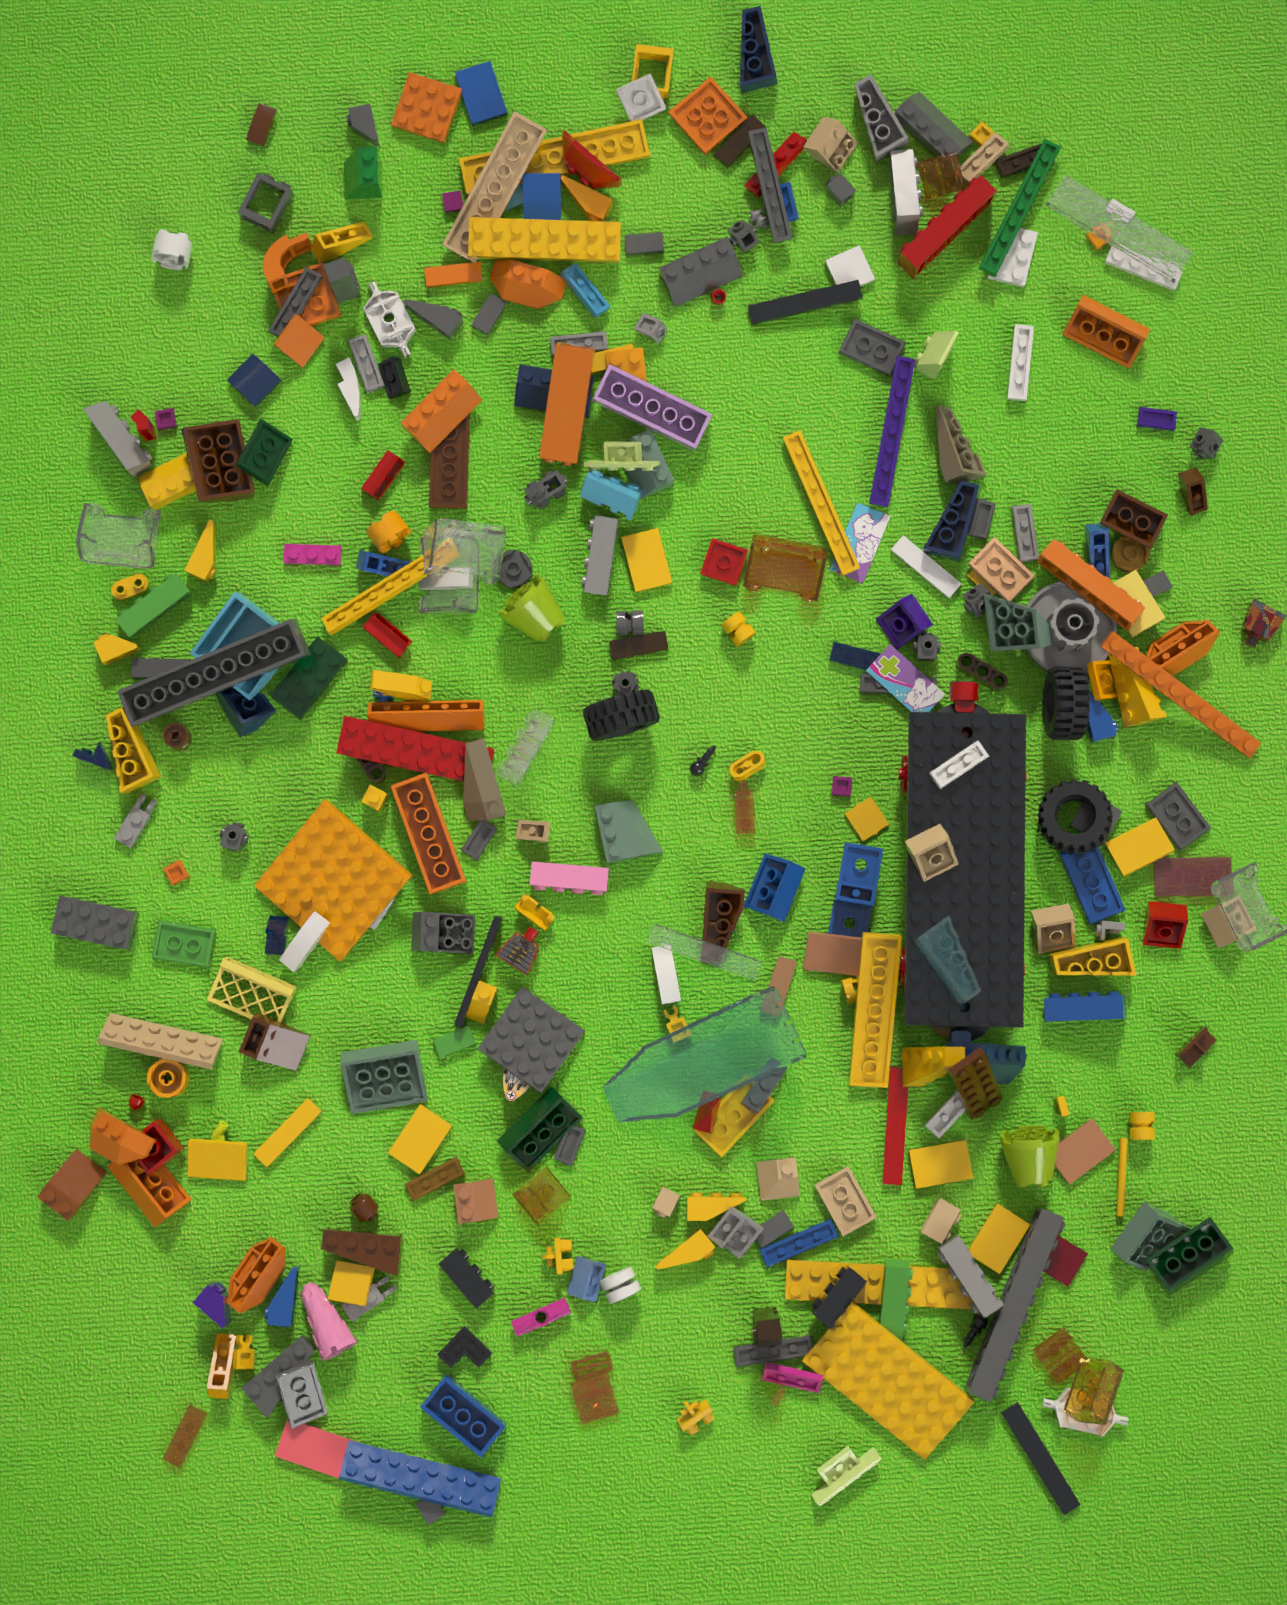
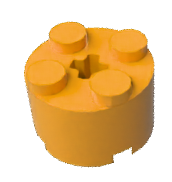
[366,510,412,555]
[147,1059,190,1098]

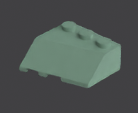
[984,594,1052,651]
[595,800,663,864]
[1110,1202,1191,1271]

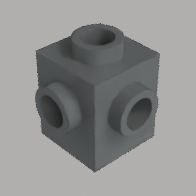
[727,220,759,252]
[1189,427,1223,459]
[962,583,992,617]
[912,632,941,661]
[611,670,640,696]
[220,822,249,853]

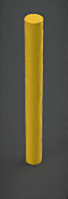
[1116,1138,1128,1217]

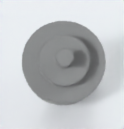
[749,209,768,230]

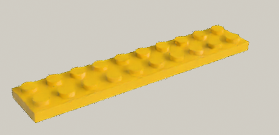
[459,119,650,196]
[785,1260,971,1309]

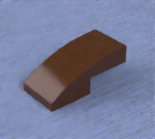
[246,103,277,146]

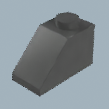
[346,104,379,146]

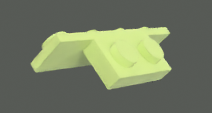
[583,442,660,471]
[811,1446,882,1506]

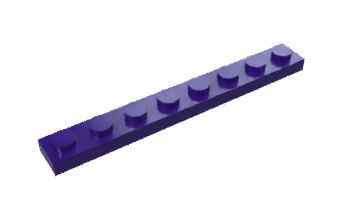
[869,356,915,508]

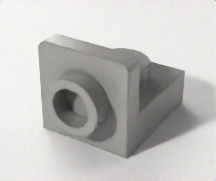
[634,313,667,344]
[1095,921,1125,941]

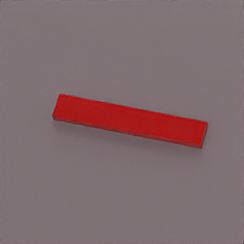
[882,1067,908,1185]

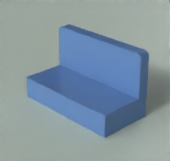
[567,1256,606,1302]

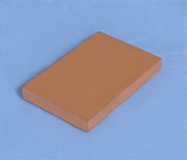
[803,931,862,976]
[1055,1118,1116,1185]

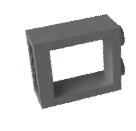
[238,173,294,234]

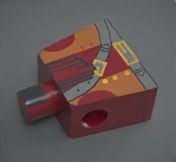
[1241,599,1287,648]

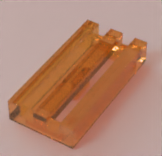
[571,1350,614,1381]

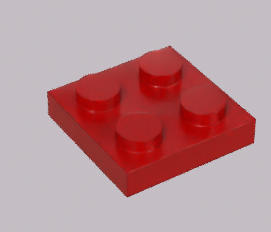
[700,538,748,587]

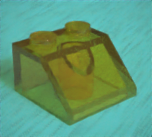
[513,1166,571,1225]

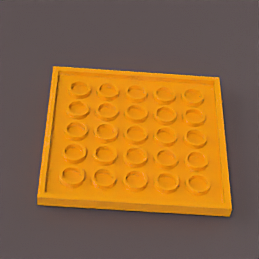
[254,799,413,962]

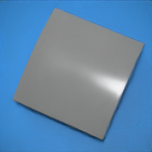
[708,1207,764,1259]

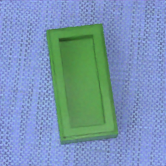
[433,1026,476,1058]

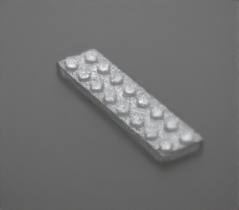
[1046,175,1194,283]

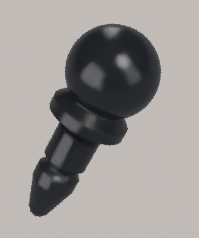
[689,745,716,776]
[963,1314,988,1348]

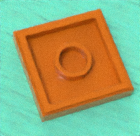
[273,314,325,368]

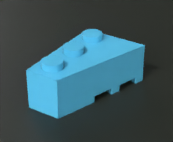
[580,470,643,521]

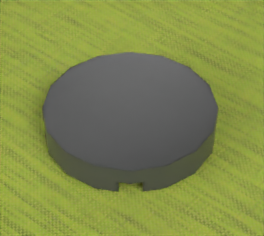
[495,550,532,588]

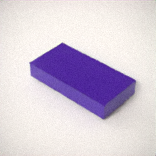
[1137,407,1177,431]

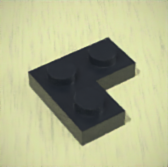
[437,1326,493,1368]

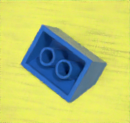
[744,853,805,922]

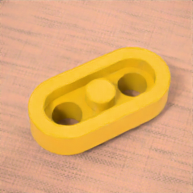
[111,574,150,601]
[729,751,766,781]

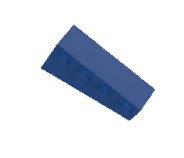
[1044,992,1126,1022]

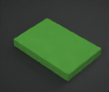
[152,920,216,968]

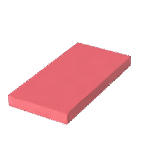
[275,1419,360,1478]

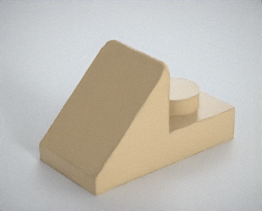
[516,820,550,843]

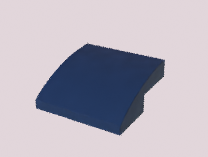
[227,354,282,408]

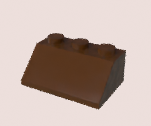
[1100,489,1168,549]

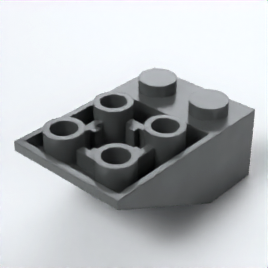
[411,912,475,954]

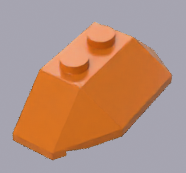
[490,260,567,310]
[1147,619,1220,675]
[89,1107,156,1165]
[226,1237,285,1314]

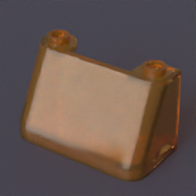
[743,534,827,602]

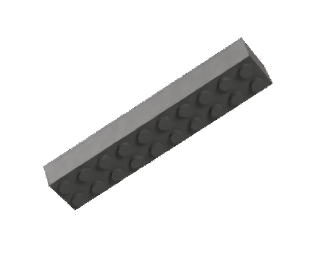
[117,619,311,727]
[964,1207,1065,1402]

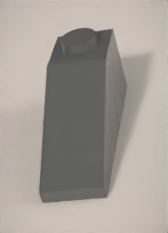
[403,299,463,340]

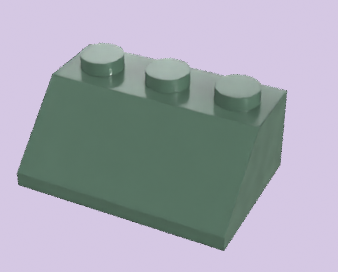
[626,429,674,500]

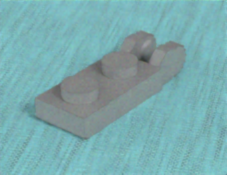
[114,793,157,848]
[341,1275,396,1322]

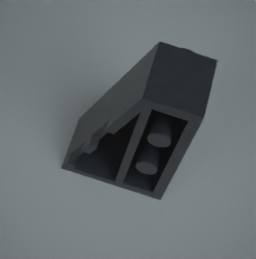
[811,1265,867,1330]

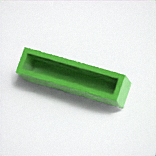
[115,573,192,640]
[879,1259,913,1341]

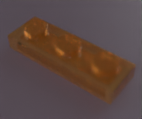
[163,1404,208,1468]

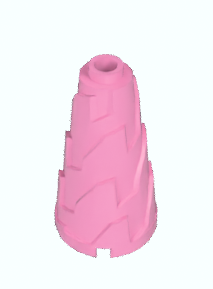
[301,1282,358,1361]

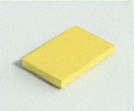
[1113,570,1166,638]

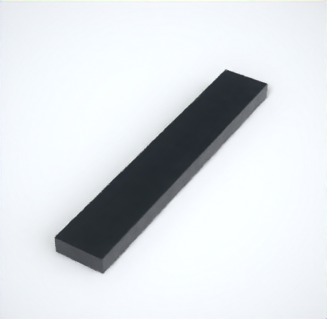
[748,280,863,325]
[454,916,503,1028]
[1001,1402,1081,1515]

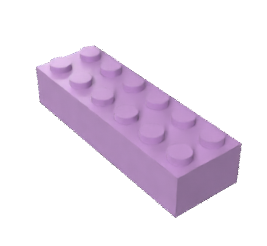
[592,364,712,451]

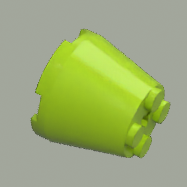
[497,574,565,641]
[1000,1125,1060,1187]

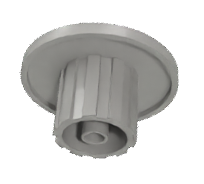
[1025,582,1117,673]

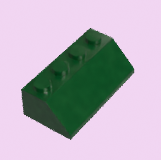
[497,1086,583,1172]
[1145,1217,1234,1296]

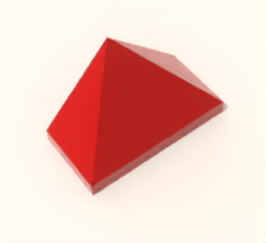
[692,1091,722,1134]

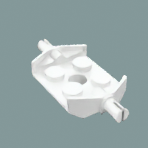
[363,282,416,358]
[1042,1387,1128,1437]

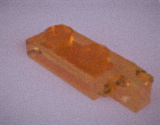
[734,781,756,834]

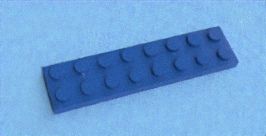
[339,1440,501,1518]

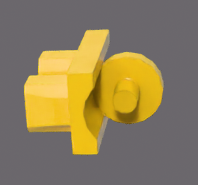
[541,1237,574,1274]
[677,1399,714,1435]

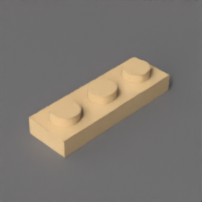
[956,133,1009,184]

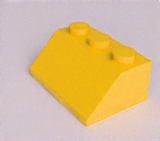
[137,453,196,511]

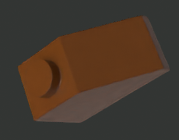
[1178,467,1208,516]

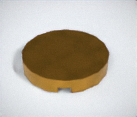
[1111,536,1150,573]

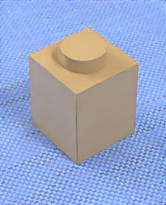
[652,1186,680,1218]

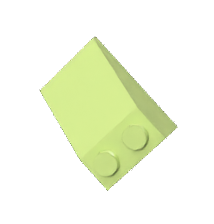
[915,331,959,380]

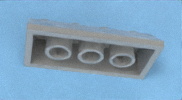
[83,401,153,478]

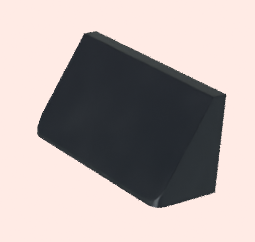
[378,356,411,399]

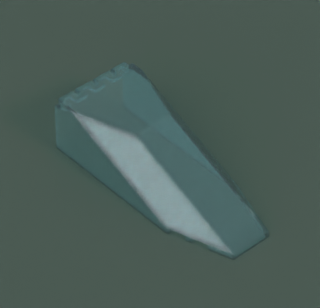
[603,986,807,1122]

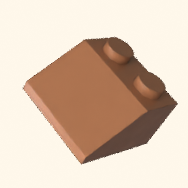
[453,1179,498,1224]

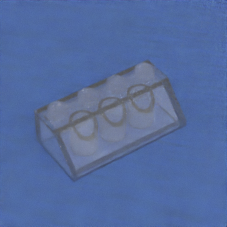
[496,709,555,788]

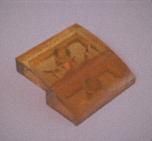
[917,153,965,199]
[1032,1327,1089,1385]
[570,1372,620,1424]

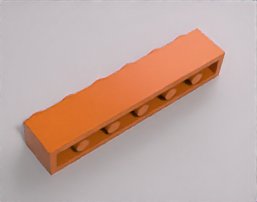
[1037,539,1145,631]
[368,700,485,732]

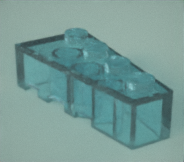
[914,915,981,1005]

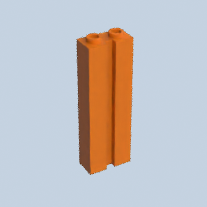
[539,342,595,466]

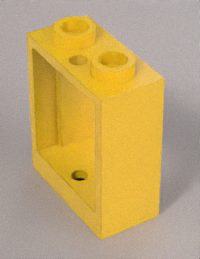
[632,44,673,99]

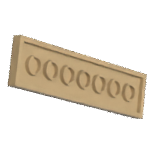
[442,111,547,263]

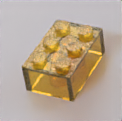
[1063,1358,1124,1425]

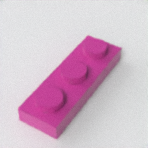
[283,544,342,566]
[761,1362,823,1393]

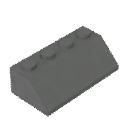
[895,91,973,169]
[659,237,743,307]

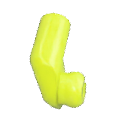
[211,1121,228,1141]

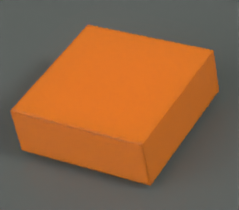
[163,860,190,886]

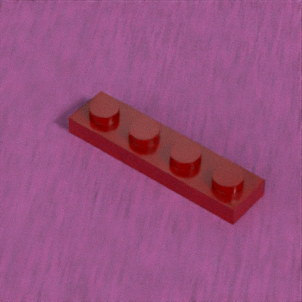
[744,132,807,198]

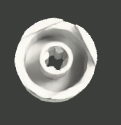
[151,229,193,270]

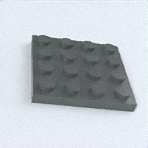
[477,987,585,1094]

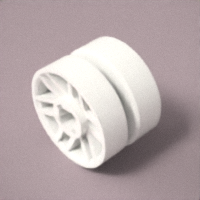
[599,1267,641,1304]

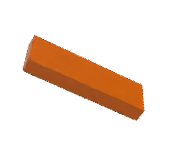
[424,261,483,288]

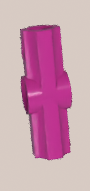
[511,1297,572,1337]

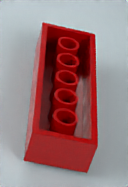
[897,175,997,279]

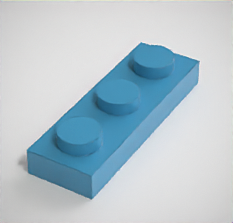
[560,263,611,318]

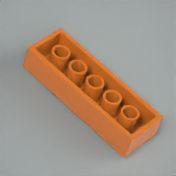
[391,773,467,896]

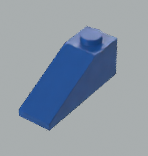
[1085,523,1110,578]
[356,550,411,576]
[1087,692,1118,743]
[264,1266,299,1327]

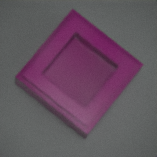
[442,190,463,213]
[155,408,177,431]
[831,776,852,797]

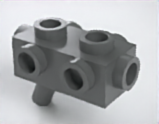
[524,470,568,509]

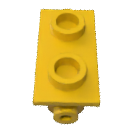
[514,894,555,931]

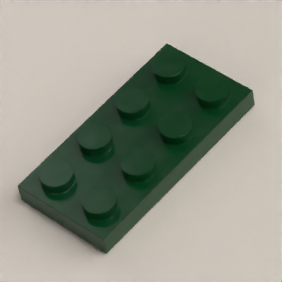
[270,636,348,720]

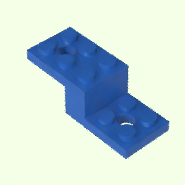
[828,842,883,938]

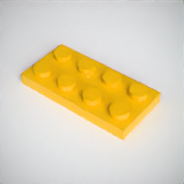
[693,1074,775,1157]

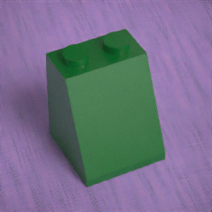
[343,147,383,200]

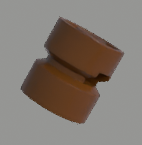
[163,723,192,751]

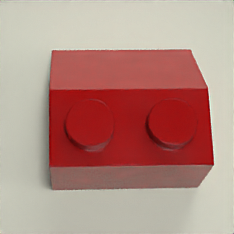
[1142,901,1189,949]
[137,1118,185,1175]

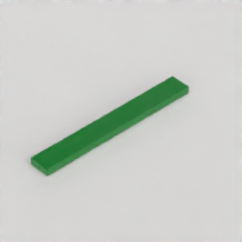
[978,139,1061,277]

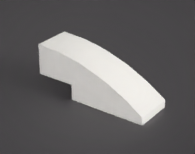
[336,358,361,421]
[419,567,474,590]
[279,911,330,972]
[652,944,681,1004]

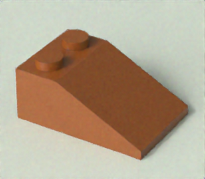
[37,1149,107,1220]

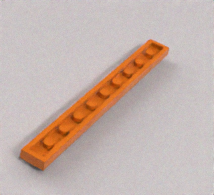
[1100,631,1261,758]

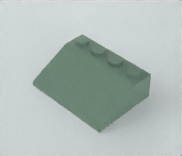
[341,1040,428,1114]

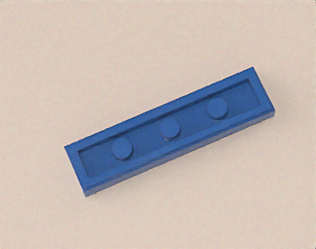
[759,1219,838,1268]

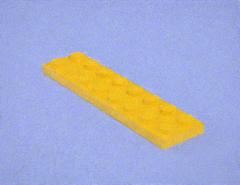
[848,932,902,1088]

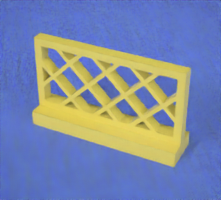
[207,957,297,1023]

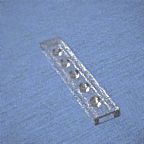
[647,923,762,980]

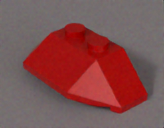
[562,130,621,189]

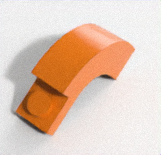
[263,232,312,293]

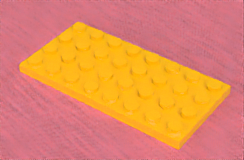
[802,1301,975,1460]

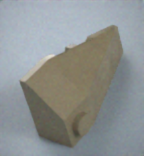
[936,406,986,485]
[463,738,506,821]

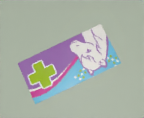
[866,644,945,712]

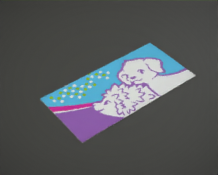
[830,502,890,583]

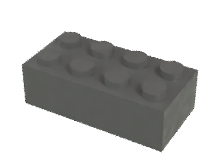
[51,896,139,950]

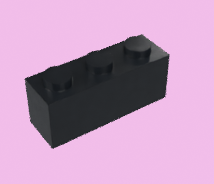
[439,1248,495,1309]

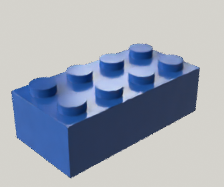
[420,1374,507,1458]

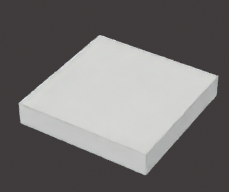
[616,73,666,121]
[825,245,875,287]

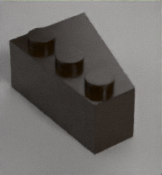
[752,1306,783,1348]

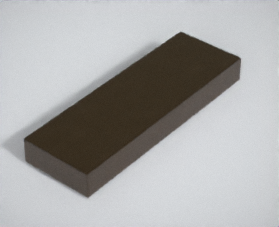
[714,114,766,168]
[995,143,1042,179]
[609,631,669,660]

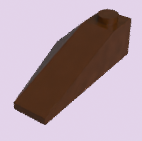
[701,881,745,963]

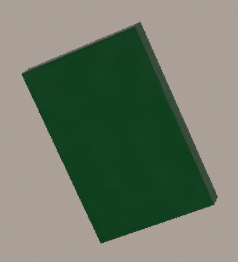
[235,419,293,486]

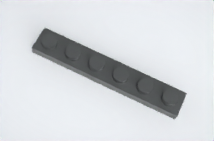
[747,128,792,244]

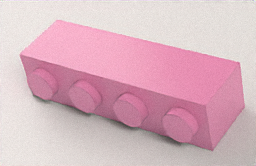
[530,862,609,895]

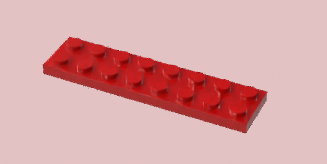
[336,716,494,782]

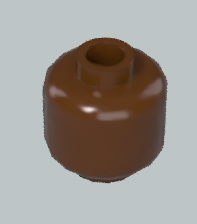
[350,1193,379,1222]

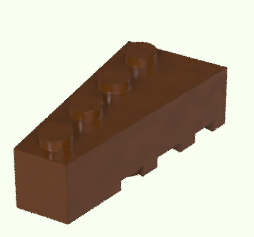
[321,1228,403,1276]

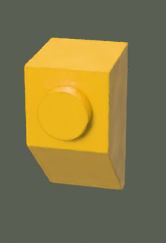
[94,634,141,665]
[466,981,498,1024]

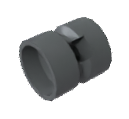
[616,610,644,636]

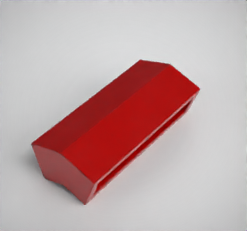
[130,409,157,441]
[361,450,406,501]
[363,612,413,659]

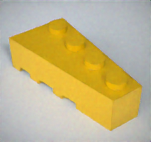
[1108,647,1167,727]
[106,707,161,794]
[1049,936,1137,976]
[901,1047,965,1086]

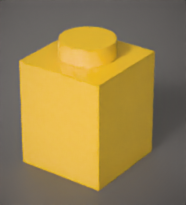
[361,785,389,812]

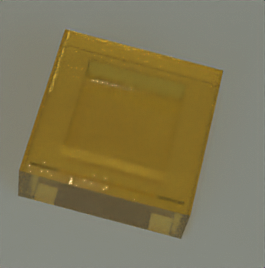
[770,1384,786,1407]

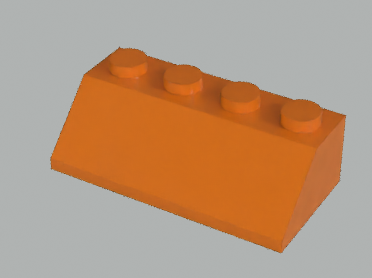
[1062,295,1150,368]
[401,369,483,454]
[108,1160,192,1228]

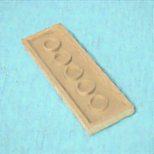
[98,1013,223,1070]

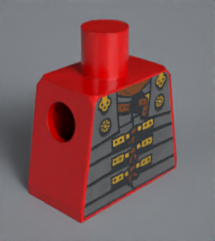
[496,926,540,975]

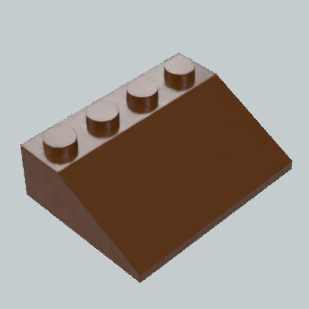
[182,419,255,502]

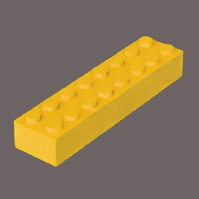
[468,217,621,263]

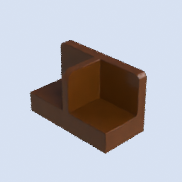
[1175,1026,1216,1068]

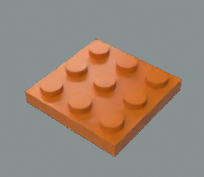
[391,72,463,144]
[668,77,748,155]
[274,262,341,326]

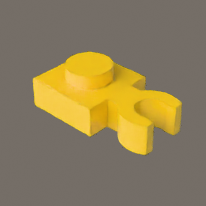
[663,1005,691,1042]
[233,1335,254,1369]

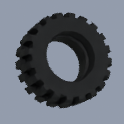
[1042,666,1090,740]
[583,689,660,741]
[1038,779,1113,856]

